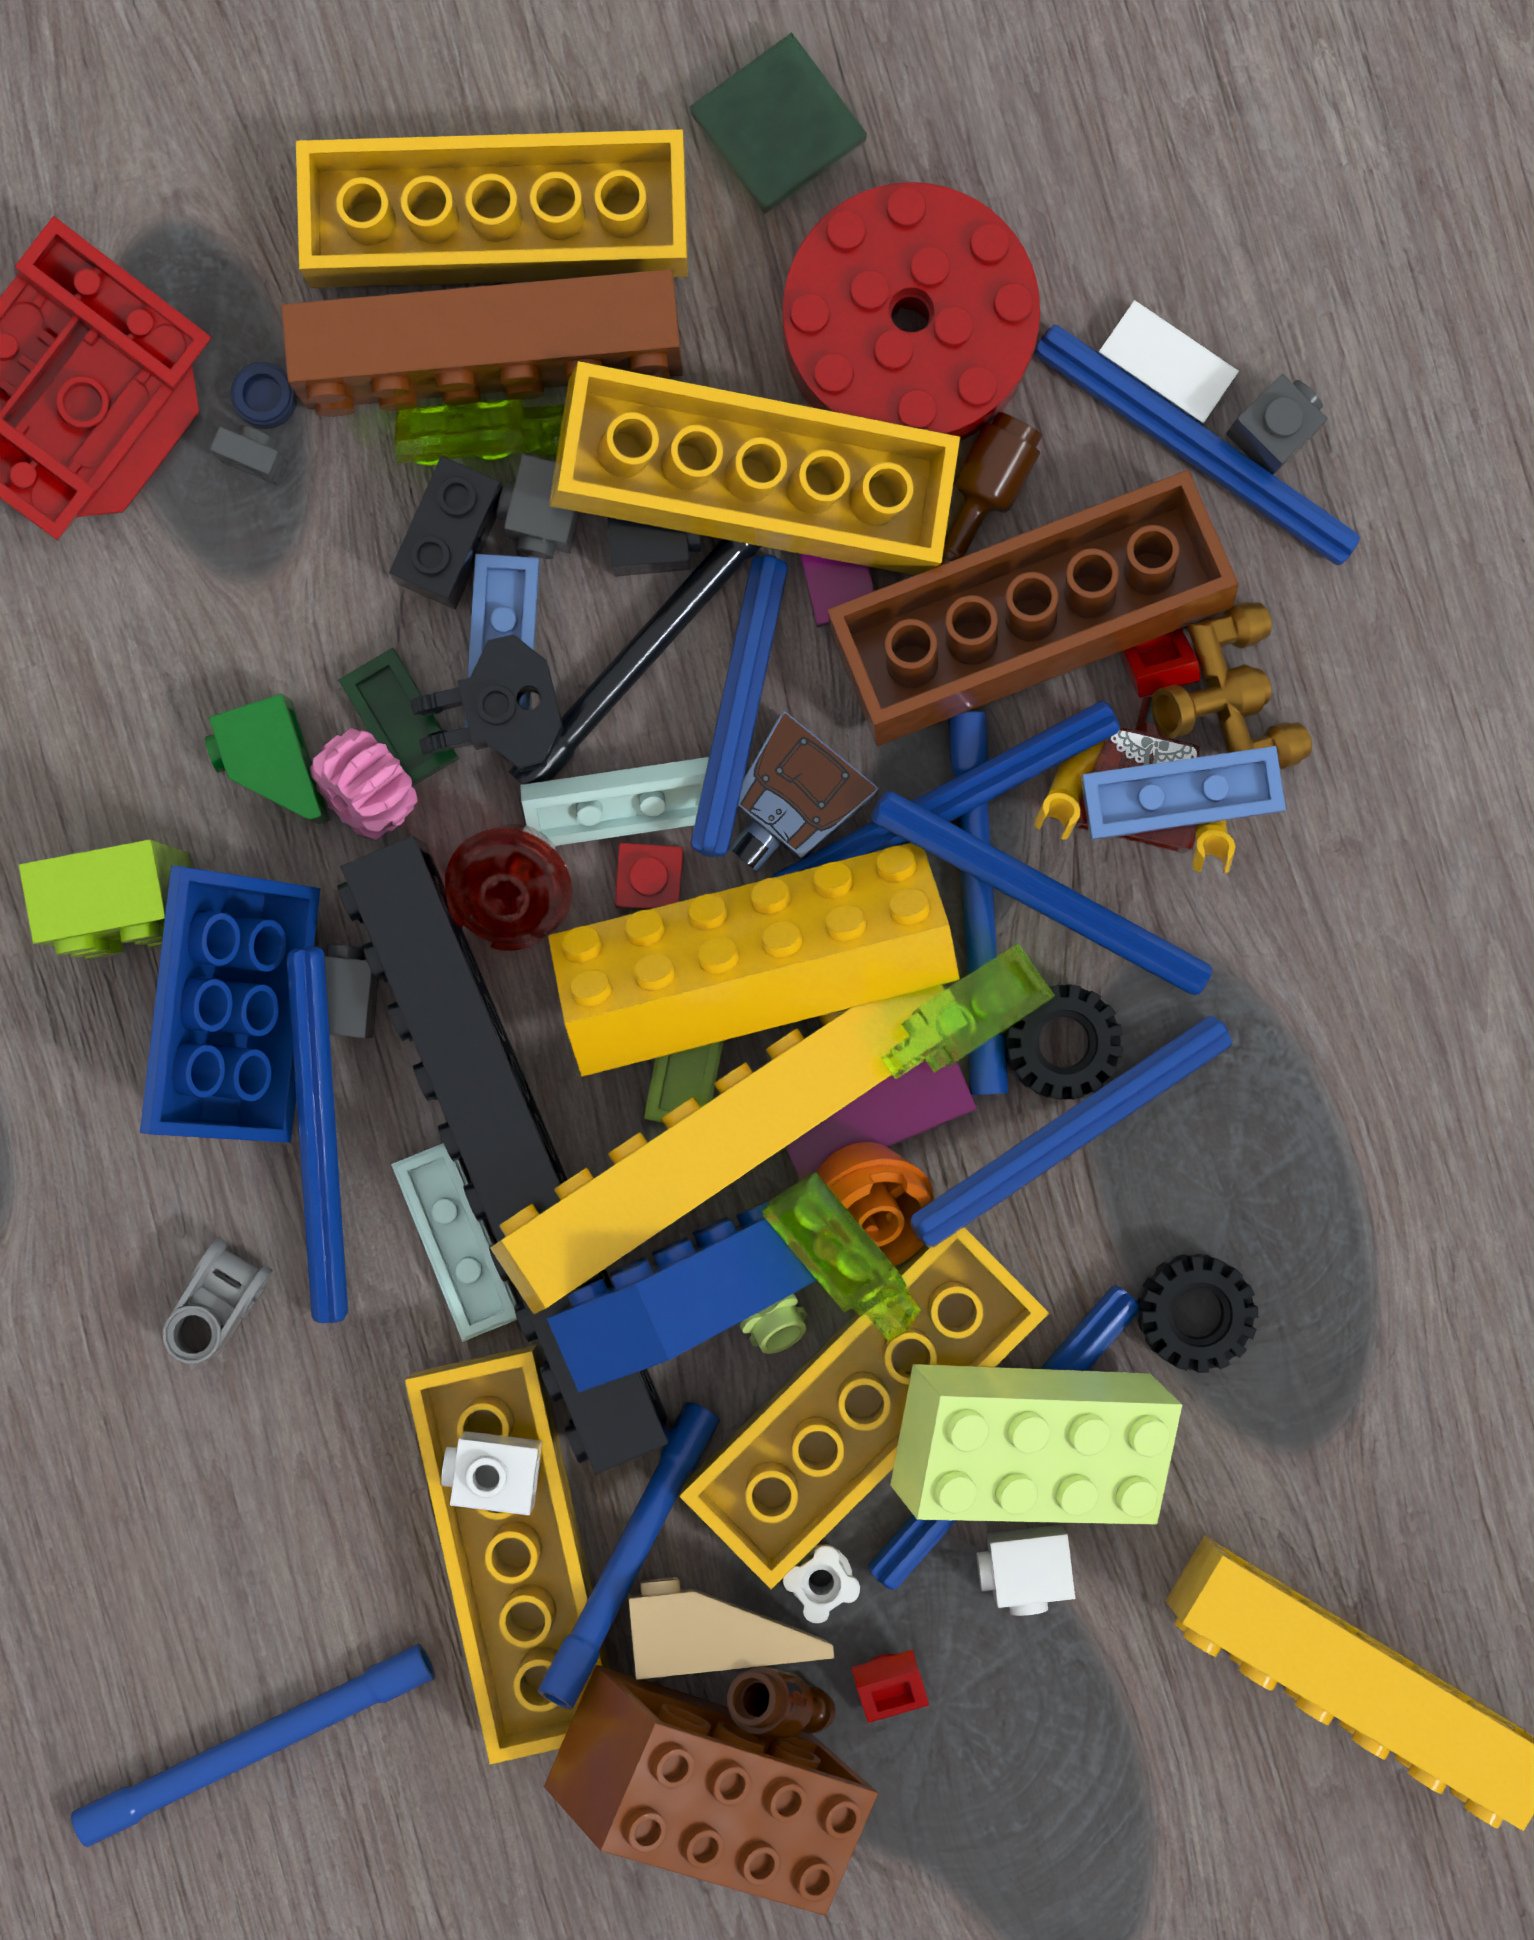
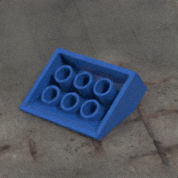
[140,865,321,1143]

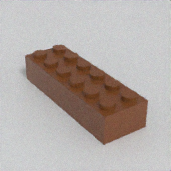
[281,269,683,417]
[827,469,1239,746]

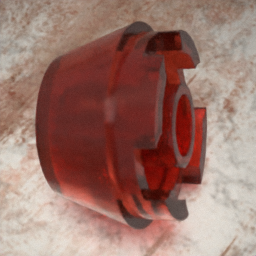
[445,824,572,951]

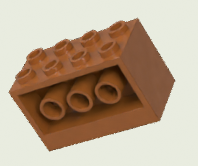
[544,1665,878,1916]

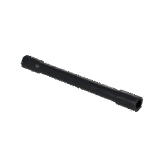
[508,539,762,785]

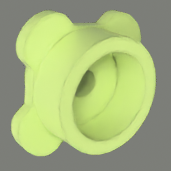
[740,1294,807,1354]

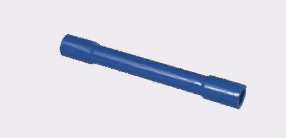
[537,1402,720,1709]

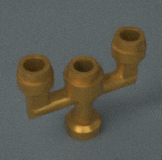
[1151,602,1312,769]

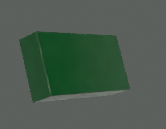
[338,648,460,787]

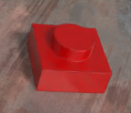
[1120,628,1201,698]
[615,843,683,910]
[851,1649,929,1723]

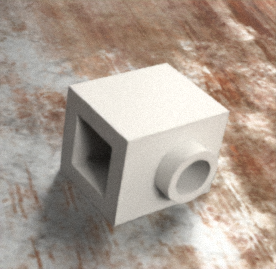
[441,1431,543,1515]
[977,1525,1075,1616]

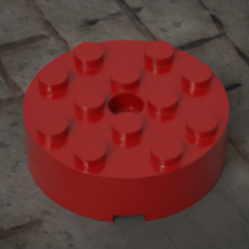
[782,182,1040,441]

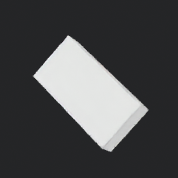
[1098,300,1239,425]

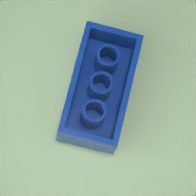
[546,1199,832,1393]

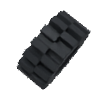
[1005,984,1123,1100]
[1137,1254,1259,1373]

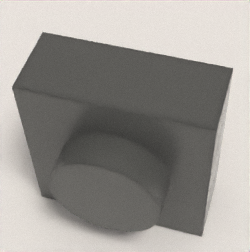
[210,425,288,486]

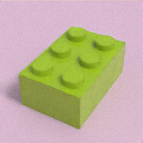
[18,839,191,960]

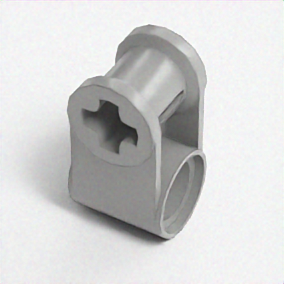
[163,1237,273,1364]

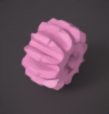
[310,728,418,840]

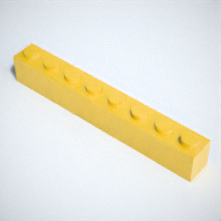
[490,985,967,1314]

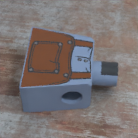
[729,711,879,873]

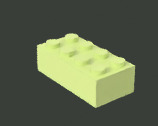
[890,1364,1182,1525]

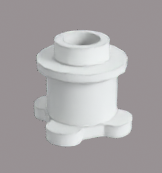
[783,1545,860,1623]

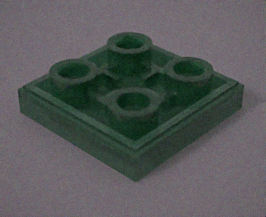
[690,32,867,214]

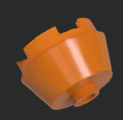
[810,1142,934,1270]

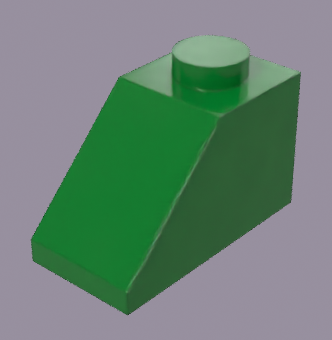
[205,694,330,824]

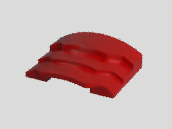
[0,216,212,541]

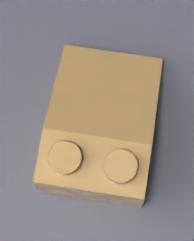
[628,1577,834,1680]

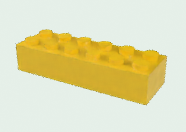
[296,129,689,288]
[549,361,960,575]
[548,843,960,1077]
[679,1227,1049,1589]
[405,1344,610,1764]
[1165,1535,1534,1831]

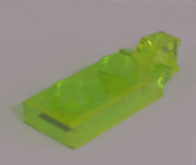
[394,399,565,466]
[881,943,1055,1079]
[762,1172,921,1341]

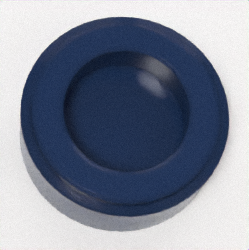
[231,362,297,429]

